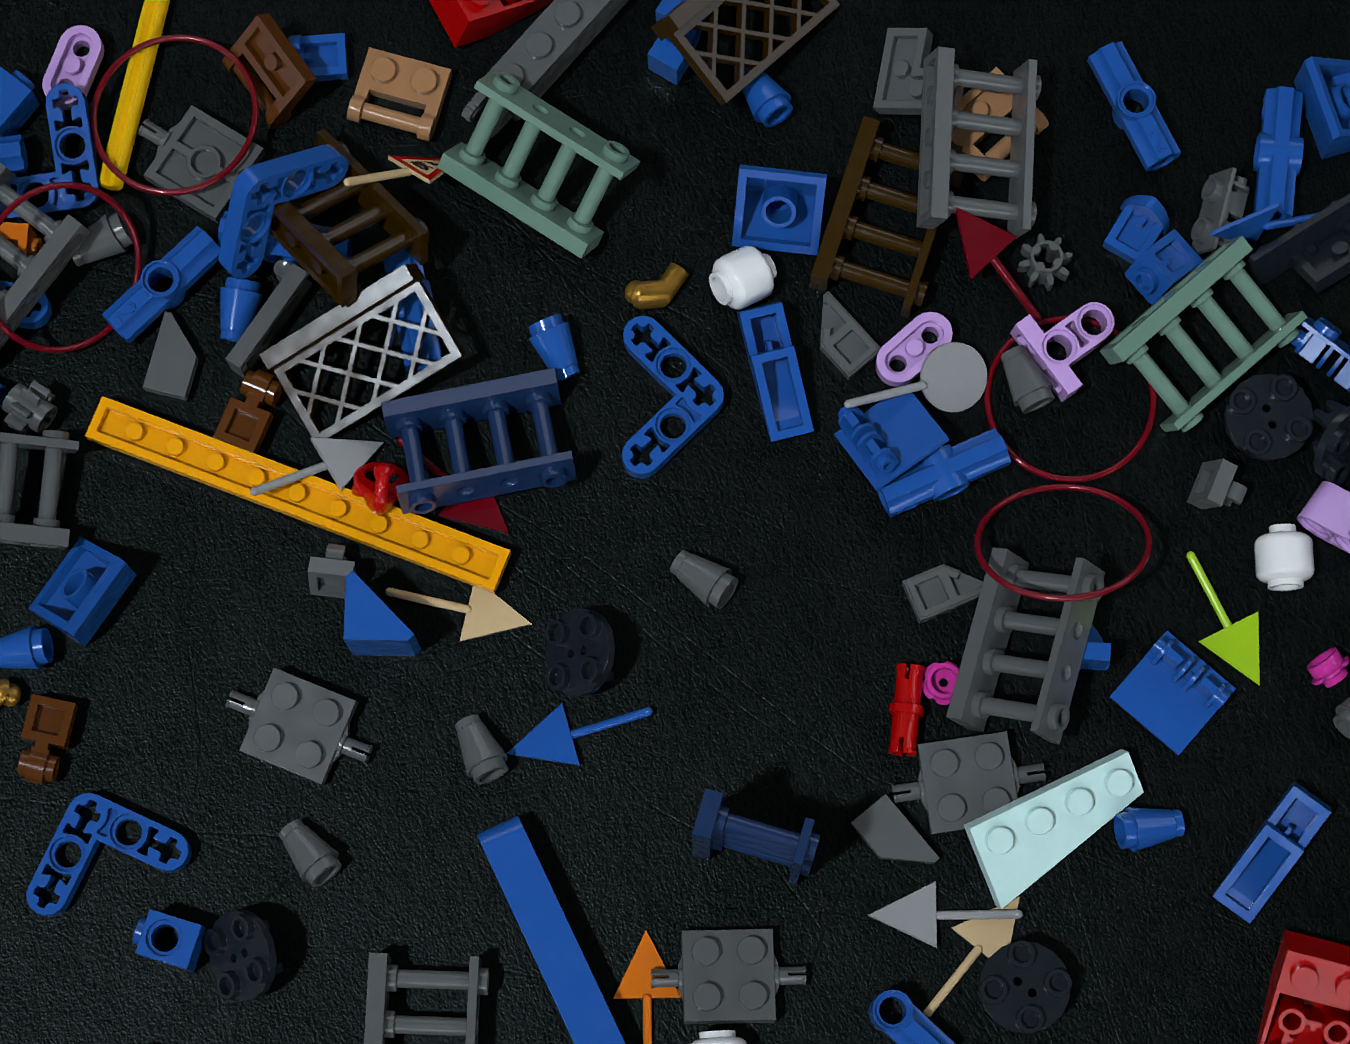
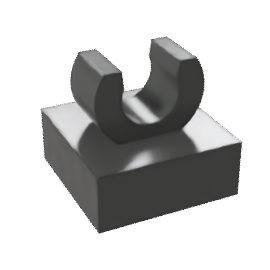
[1187,459,1248,509]
[307,544,356,599]

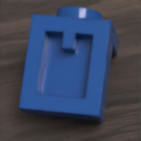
[1125,229,1204,305]

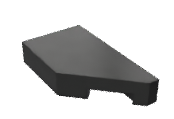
[820,291,881,381]
[143,312,199,401]
[902,564,983,624]
[851,794,940,864]

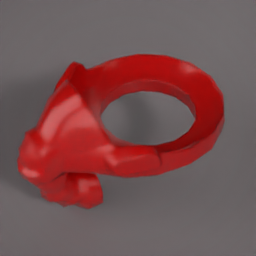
[352,462,410,516]

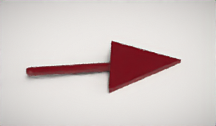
[955,207,1042,322]
[397,437,509,534]

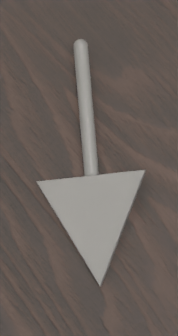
[250,437,384,496]
[868,881,1023,948]

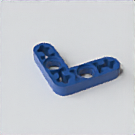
[0,83,101,221]
[219,144,348,279]
[622,316,724,479]
[26,793,192,918]

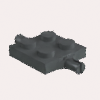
[138,105,266,223]
[226,668,373,785]
[891,731,1046,834]
[651,929,806,1024]

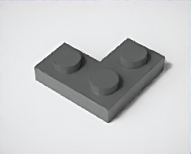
[873,28,964,115]

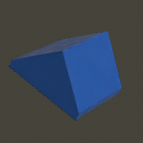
[1294,56,1350,159]
[732,165,827,255]
[28,537,137,647]
[343,570,422,656]

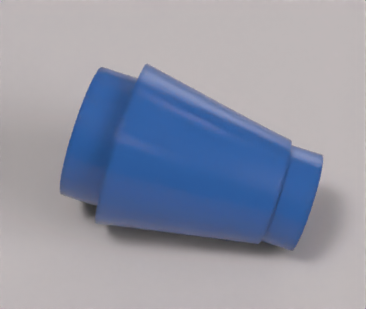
[742,68,793,128]
[220,277,263,342]
[528,314,581,382]
[0,625,54,669]
[1114,807,1185,852]

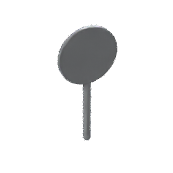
[844,342,987,412]

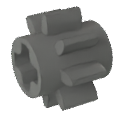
[1017,234,1073,291]
[2,380,58,435]

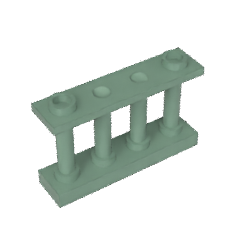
[437,70,640,258]
[1100,236,1308,432]

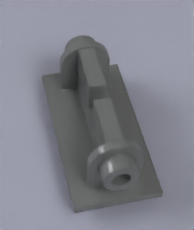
[1191,167,1250,255]

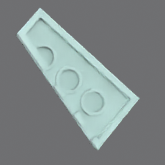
[964,749,1144,909]

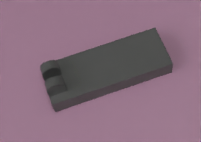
[226,260,313,378]

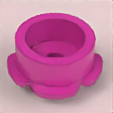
[1307,647,1350,688]
[922,661,959,705]

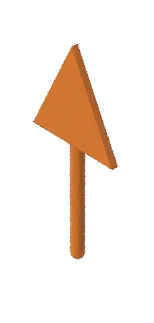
[613,930,681,1044]

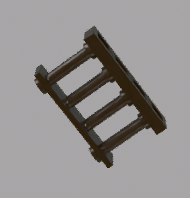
[809,116,965,318]
[238,129,430,308]

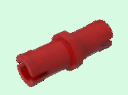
[888,663,925,757]

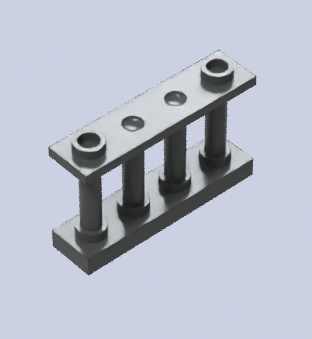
[916,46,1042,239]
[0,163,91,350]
[0,430,79,550]
[946,547,1105,745]
[364,953,490,1044]

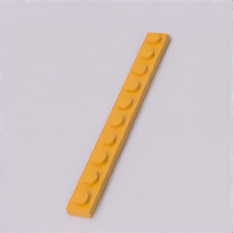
[85,396,511,594]

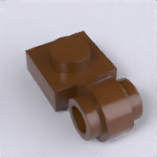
[213,369,283,454]
[17,694,78,785]

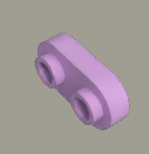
[42,25,104,110]
[876,312,953,387]

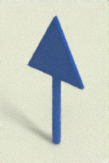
[1210,203,1317,245]
[507,703,653,766]

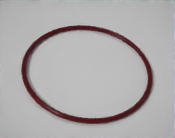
[90,34,259,196]
[0,182,142,353]
[984,315,1157,483]
[974,484,1152,602]

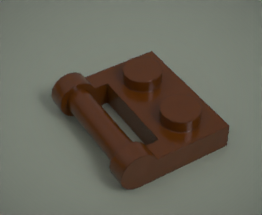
[222,13,317,129]

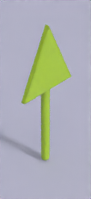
[1186,551,1260,686]

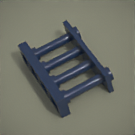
[381,368,577,514]
[692,788,821,885]

